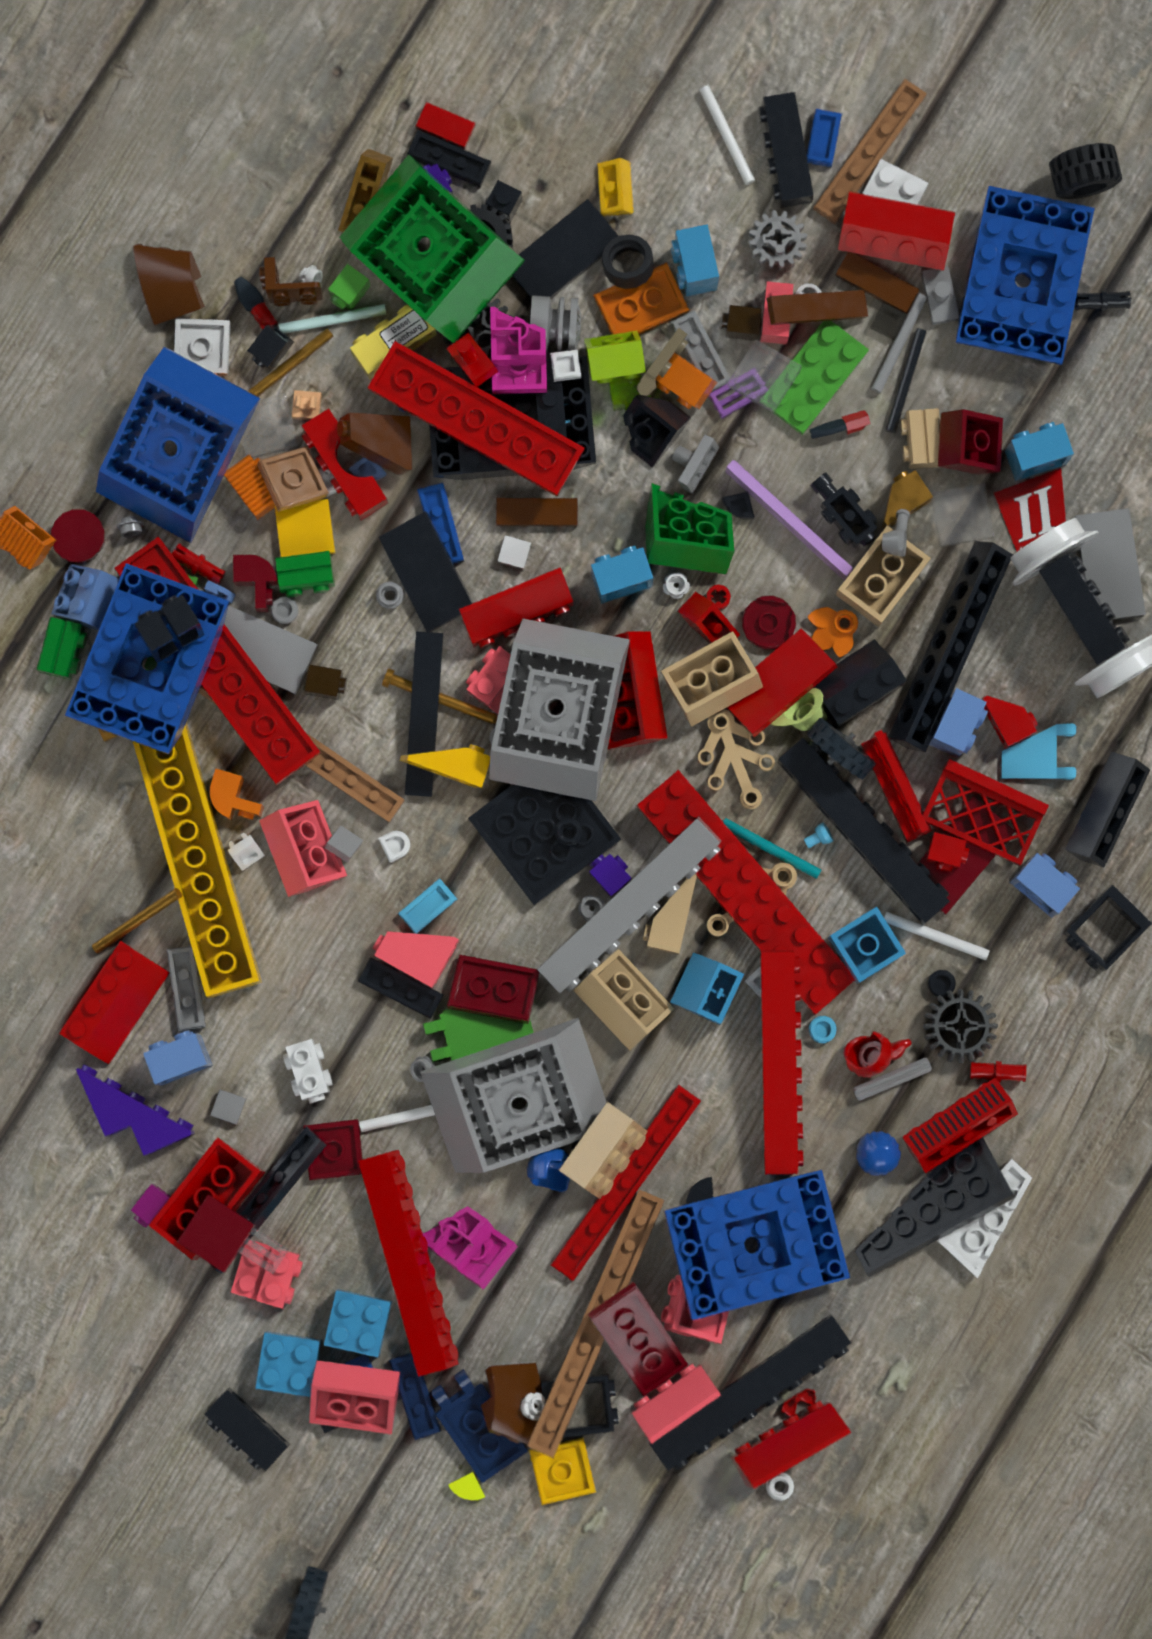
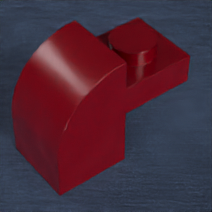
[233,554,279,613]

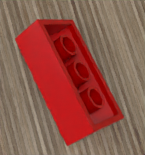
[838,191,955,271]
[459,567,573,649]
[607,631,668,750]
[59,941,170,1064]
[149,1137,266,1261]
[730,1400,851,1489]

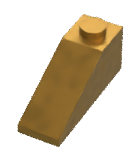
[338,149,393,232]

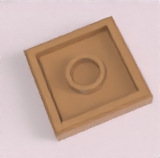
[257,446,329,512]

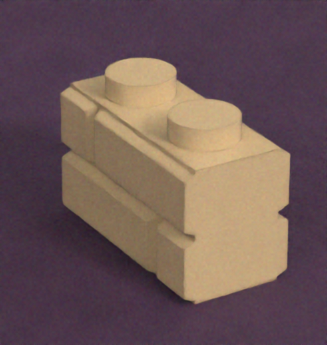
[900,408,940,469]

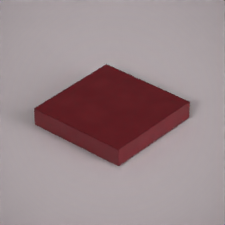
[303,1119,363,1181]
[177,1195,256,1273]

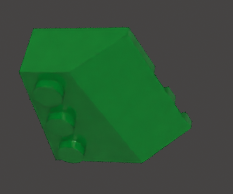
[645,483,734,574]

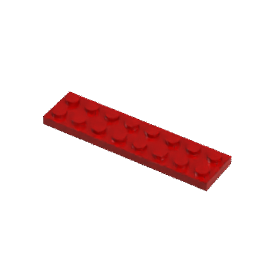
[367,341,585,496]

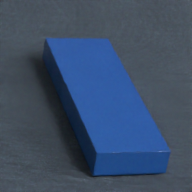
[417,482,464,564]

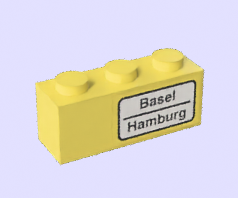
[350,304,437,380]

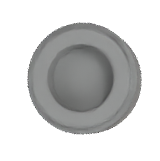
[271,596,299,625]

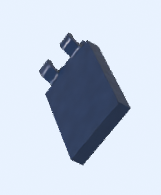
[431,1369,528,1483]

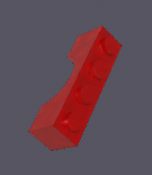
[301,408,388,520]

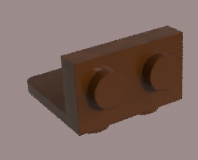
[259,257,323,307]

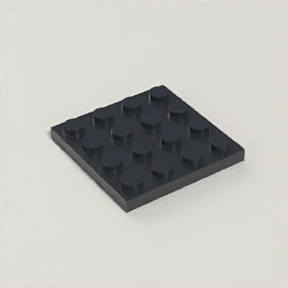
[468,784,621,906]

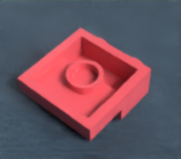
[466,646,511,715]
[231,1239,303,1309]
[661,1275,729,1344]

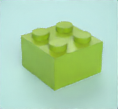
[584,330,646,384]

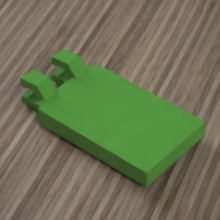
[423,1009,534,1062]

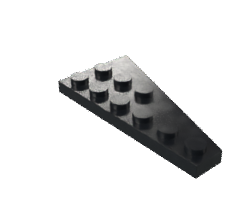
[855,1137,1016,1277]

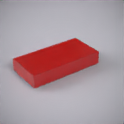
[416,102,476,149]

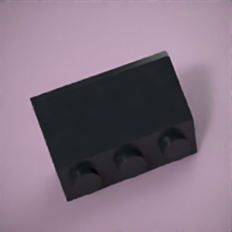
[814,639,907,729]

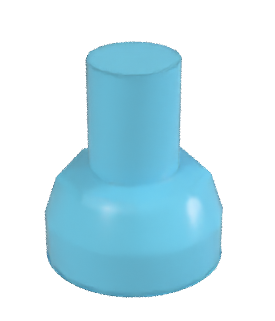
[804,822,834,848]

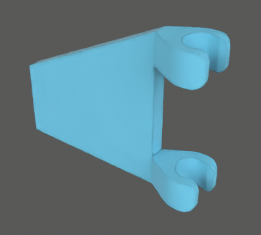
[1002,723,1076,780]

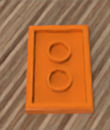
[593,262,689,334]

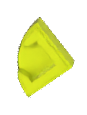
[448,1472,486,1500]

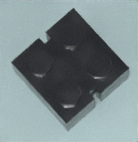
[134,595,205,663]

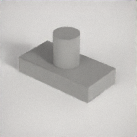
[921,266,960,325]
[673,435,719,493]

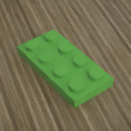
[760,321,869,436]

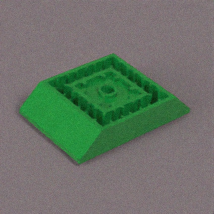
[339,155,525,343]

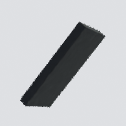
[512,199,619,300]
[378,511,474,632]

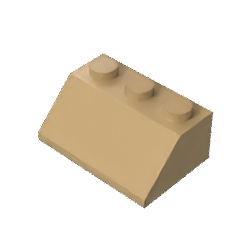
[573,949,675,1051]

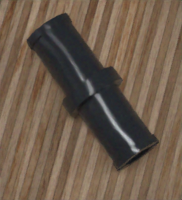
[1075,290,1131,312]

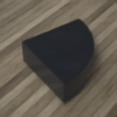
[721,491,754,520]
[686,1177,713,1204]

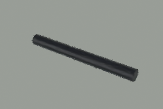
[885,328,927,434]

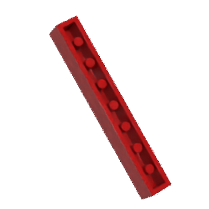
[760,950,804,1174]
[358,1150,459,1377]

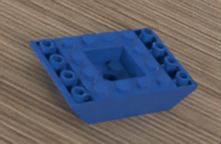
[955,186,1095,365]
[96,347,261,543]
[65,563,229,754]
[664,1170,850,1320]

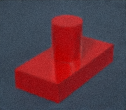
[446,333,498,387]

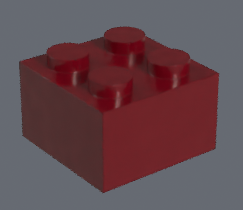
[938,409,1003,475]

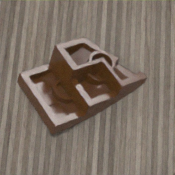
[133,243,205,325]
[481,1363,543,1452]

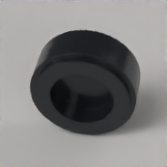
[927,970,956,997]

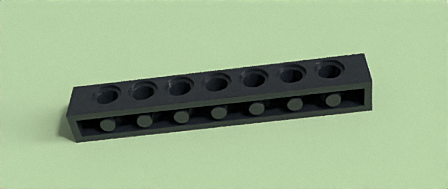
[888,541,1013,752]

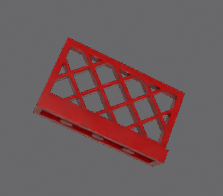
[860,730,932,843]
[923,759,1049,866]

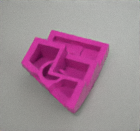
[490,307,547,394]
[422,1206,518,1290]

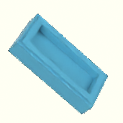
[398,878,458,934]

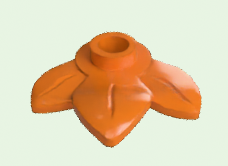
[808,607,858,658]

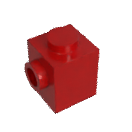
[925,832,969,872]

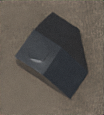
[623,395,691,468]

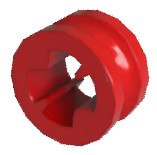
[706,584,731,610]

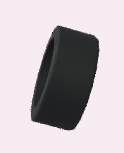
[602,234,654,289]

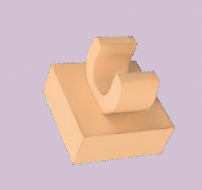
[292,390,322,420]

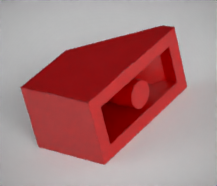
[677,591,740,644]
[981,695,1038,749]

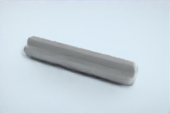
[853,1058,932,1101]

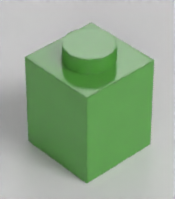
[328,264,371,310]

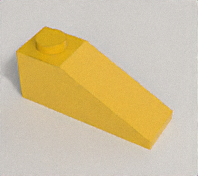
[399,744,490,788]

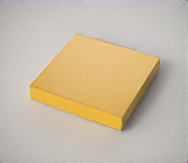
[274,499,336,557]
[529,1437,596,1505]

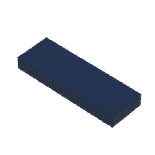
[389,1353,441,1440]

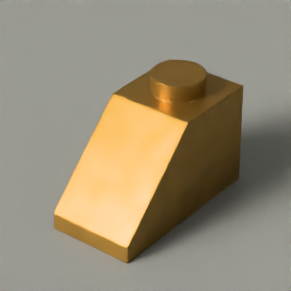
[882,470,933,529]

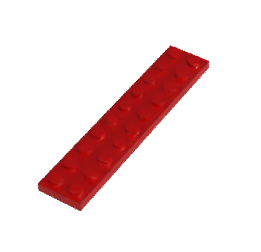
[114,536,321,786]
[636,770,855,1015]

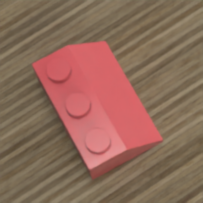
[259,800,347,897]
[309,1360,400,1434]
[632,1363,721,1444]

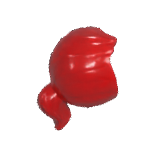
[843,1031,912,1078]

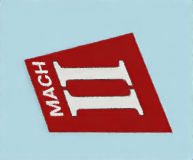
[994,468,1066,552]

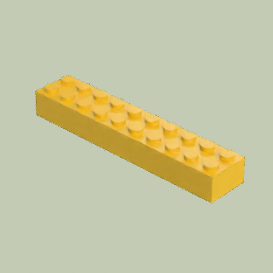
[133,722,262,998]

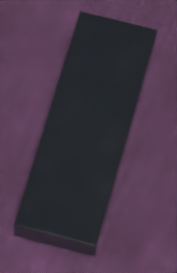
[407,130,492,188]
[358,957,443,1019]

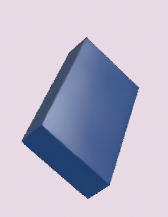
[807,109,842,167]

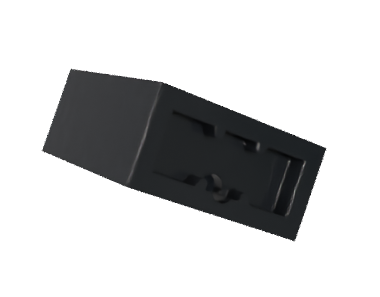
[1063,885,1152,972]
[541,1374,619,1437]

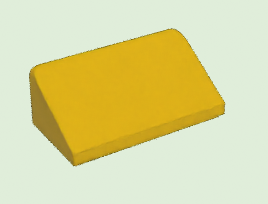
[597,158,633,216]

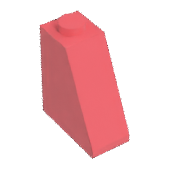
[373,931,460,989]

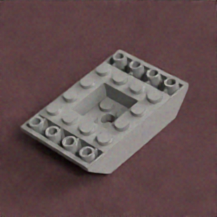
[489,619,630,801]
[420,1018,607,1173]

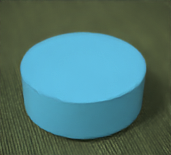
[808,1016,837,1043]

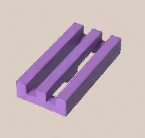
[708,368,768,419]

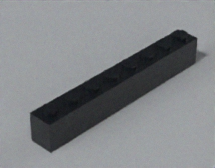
[778,738,950,926]
[648,1314,851,1471]

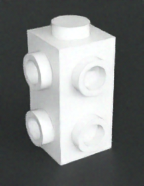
[283,1039,333,1104]

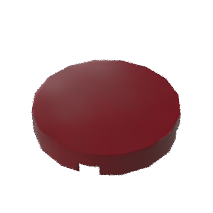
[51,509,105,563]
[742,595,796,650]

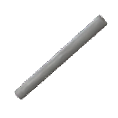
[871,293,927,393]

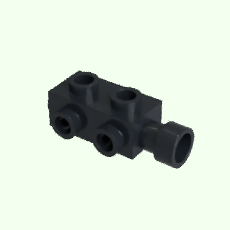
[810,472,878,548]

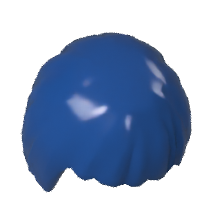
[856,1131,901,1176]
[527,1147,570,1192]

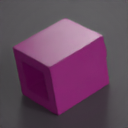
[131,1184,171,1228]

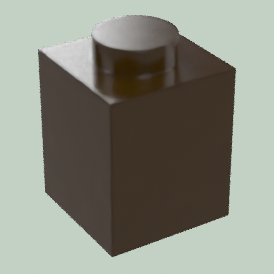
[721,305,762,341]
[305,664,347,700]

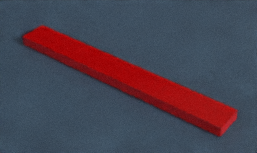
[551,1085,701,1281]

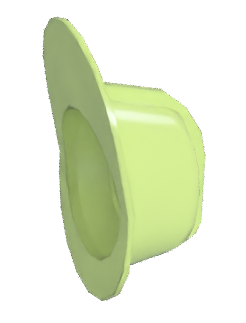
[771,688,827,731]

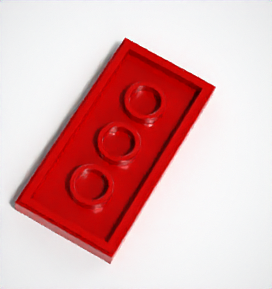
[726,628,837,737]

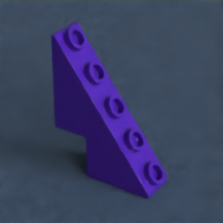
[76,1064,195,1156]

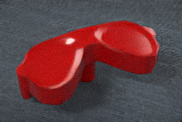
[781,1388,816,1416]

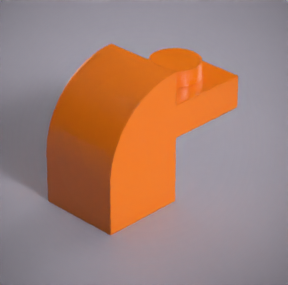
[210,768,264,820]

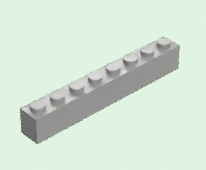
[537,817,722,993]

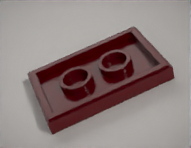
[447,954,540,1024]

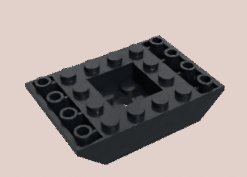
[429,356,596,480]

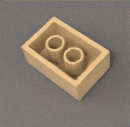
[836,525,931,627]
[661,631,763,727]
[559,1102,648,1199]

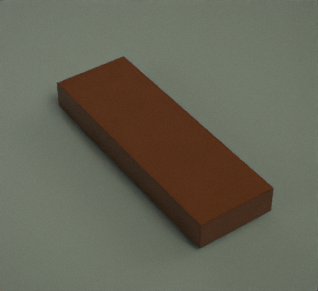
[835,252,919,315]
[496,498,578,527]

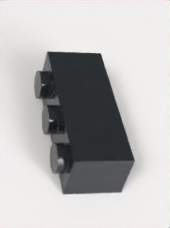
[204,1388,291,1472]

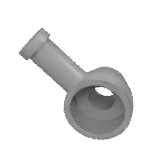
[882,509,910,557]

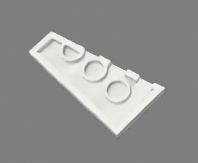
[937,1159,1032,1278]

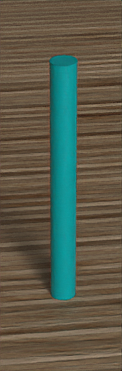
[723,818,822,879]

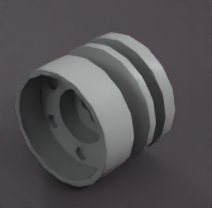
[530,295,581,354]

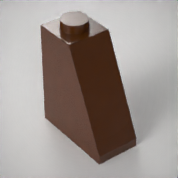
[337,412,412,475]

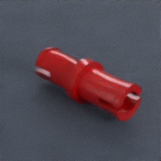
[172,543,226,585]
[970,1061,1027,1083]

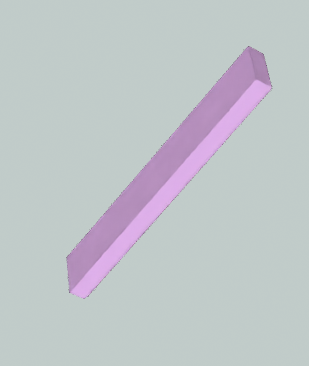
[726,460,853,581]

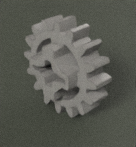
[748,210,807,270]

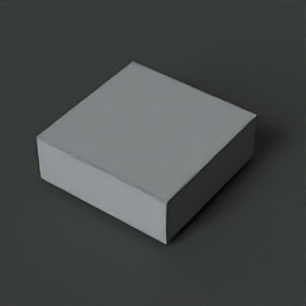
[325,826,363,863]
[210,1090,246,1125]

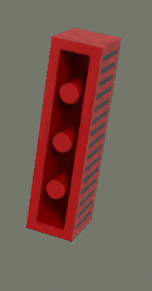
[902,1078,1018,1173]

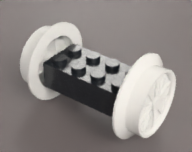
[1010,518,1152,699]

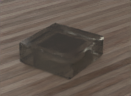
[870,303,907,340]

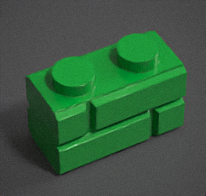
[275,551,335,597]
[36,617,88,680]

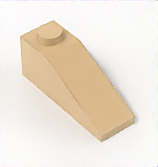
[643,874,697,955]

